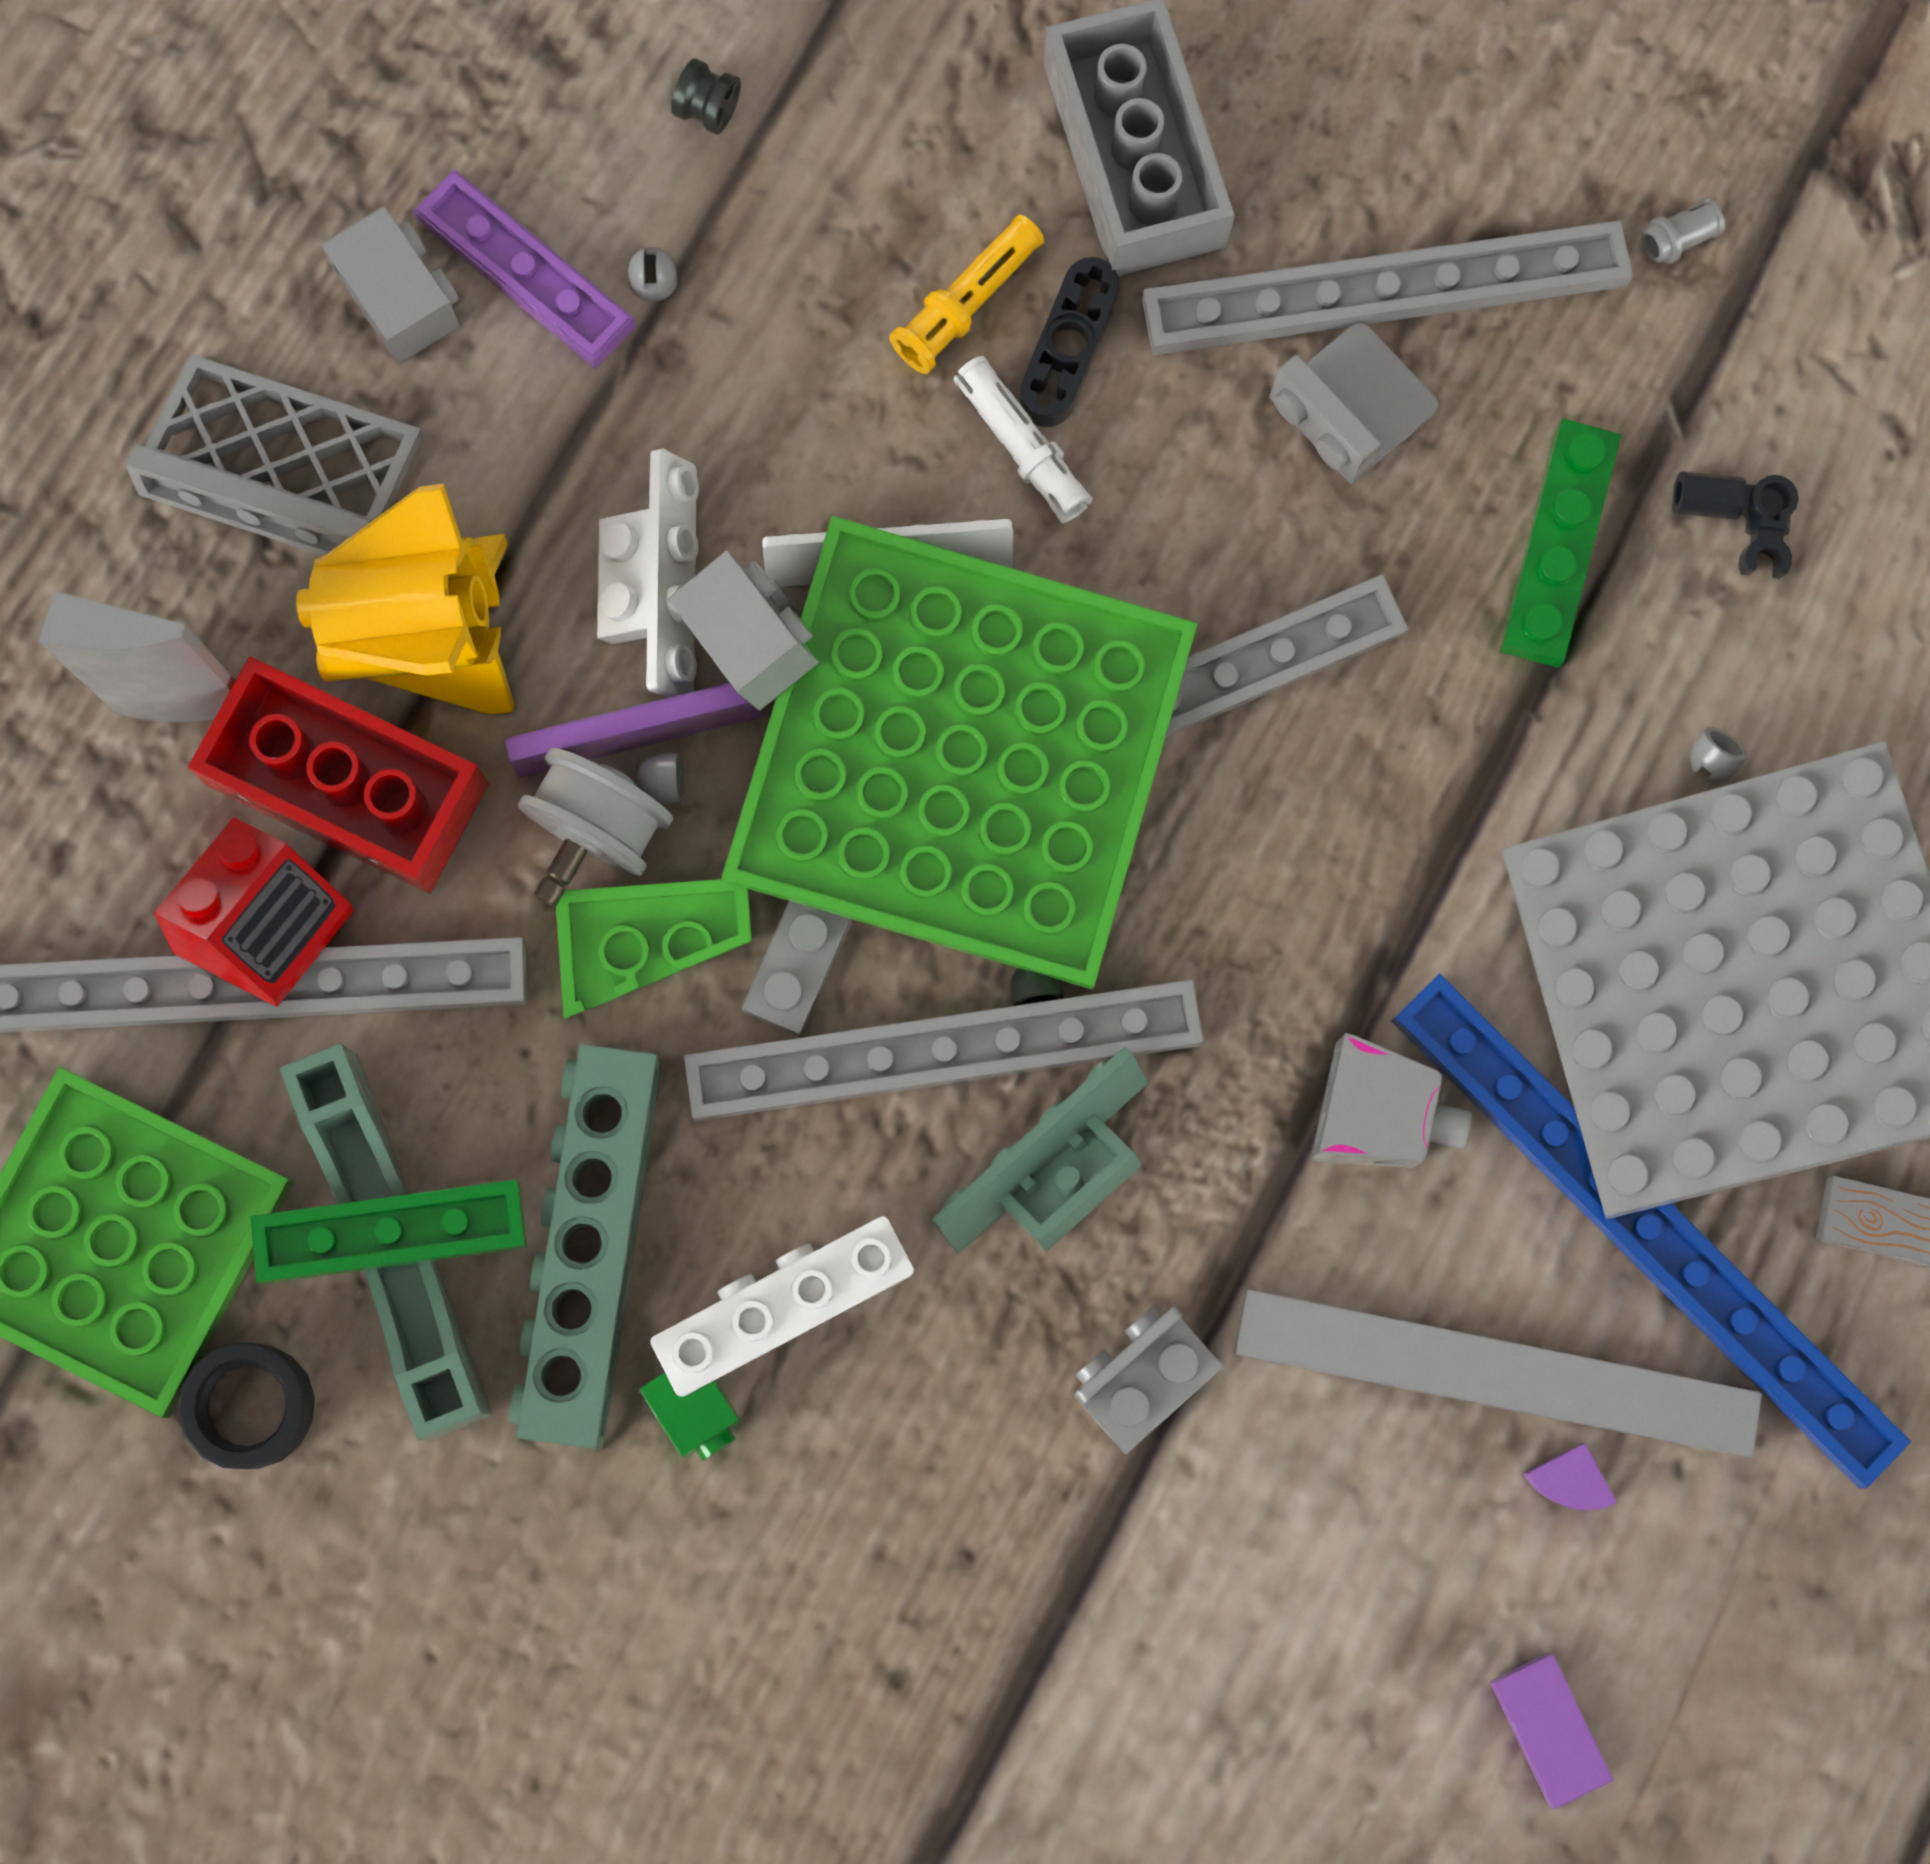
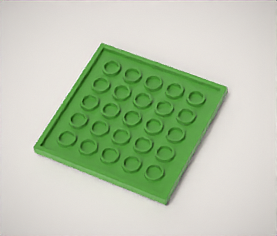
[721,516,1198,990]

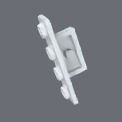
[597,448,699,698]
[762,519,1013,587]
[650,1216,914,1397]

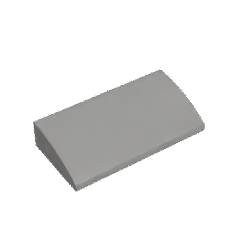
[38,591,236,722]

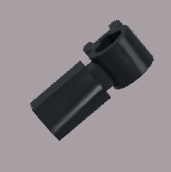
[1672,471,1799,579]

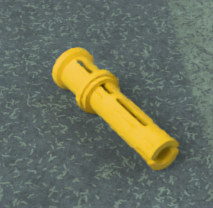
[889,214,1045,374]

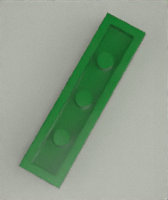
[1499,418,1622,668]
[250,1179,527,1284]

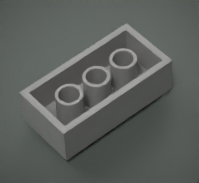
[1043,0,1235,277]

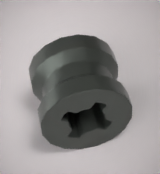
[671,58,741,135]

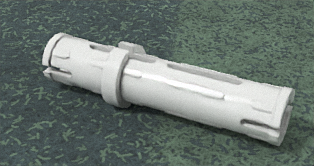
[954,356,1093,523]

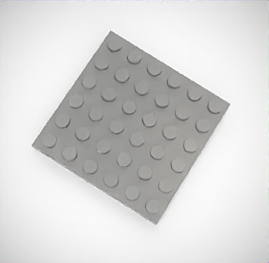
[1502,741,1930,1220]

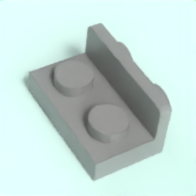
[1072,1305,1223,1455]

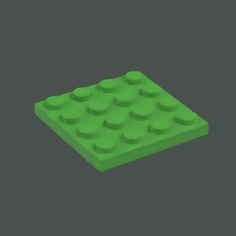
[0,1067,294,1418]

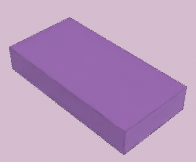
[1489,1653,1614,1809]

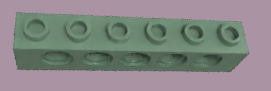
[509,1044,663,1449]

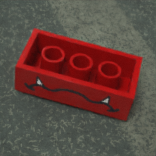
[187,656,489,894]

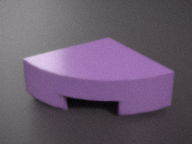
[1523,1443,1617,1510]

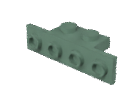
[931,1047,1148,1254]

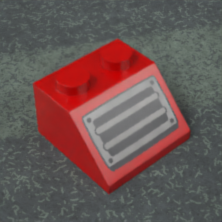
[153,817,354,1007]

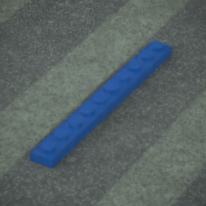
[1391,973,1912,1488]

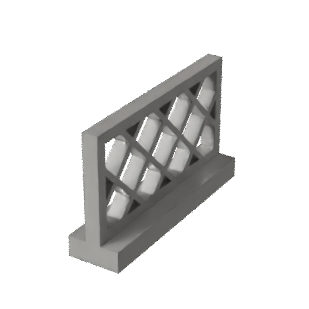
[125,354,423,555]

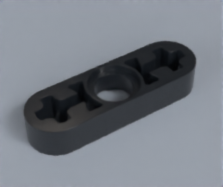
[1020,257,1119,427]

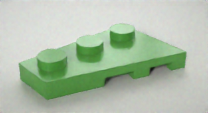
[556,879,753,1019]

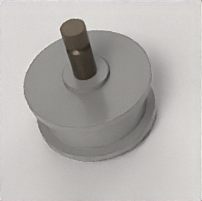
[517,748,673,907]

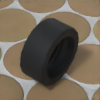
[178,1342,315,1469]

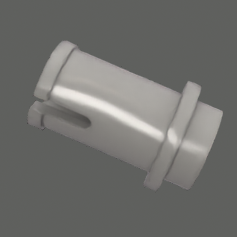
[1642,198,1725,264]

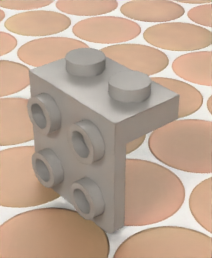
[1269,323,1438,485]

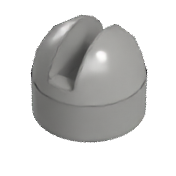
[628,247,678,302]
[1690,727,1748,782]
[636,752,684,804]

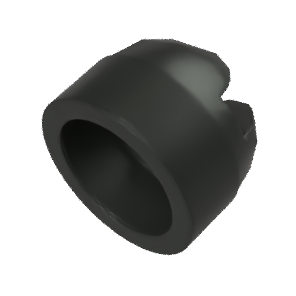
[1011,968,1064,1006]

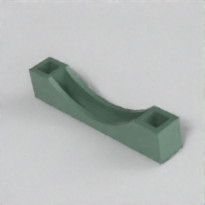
[279,1043,493,1441]

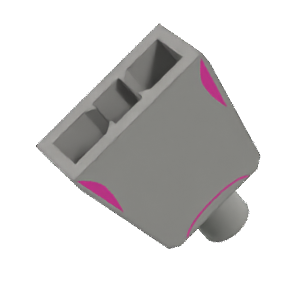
[1310,1033,1472,1168]

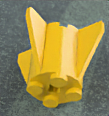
[296,484,515,715]

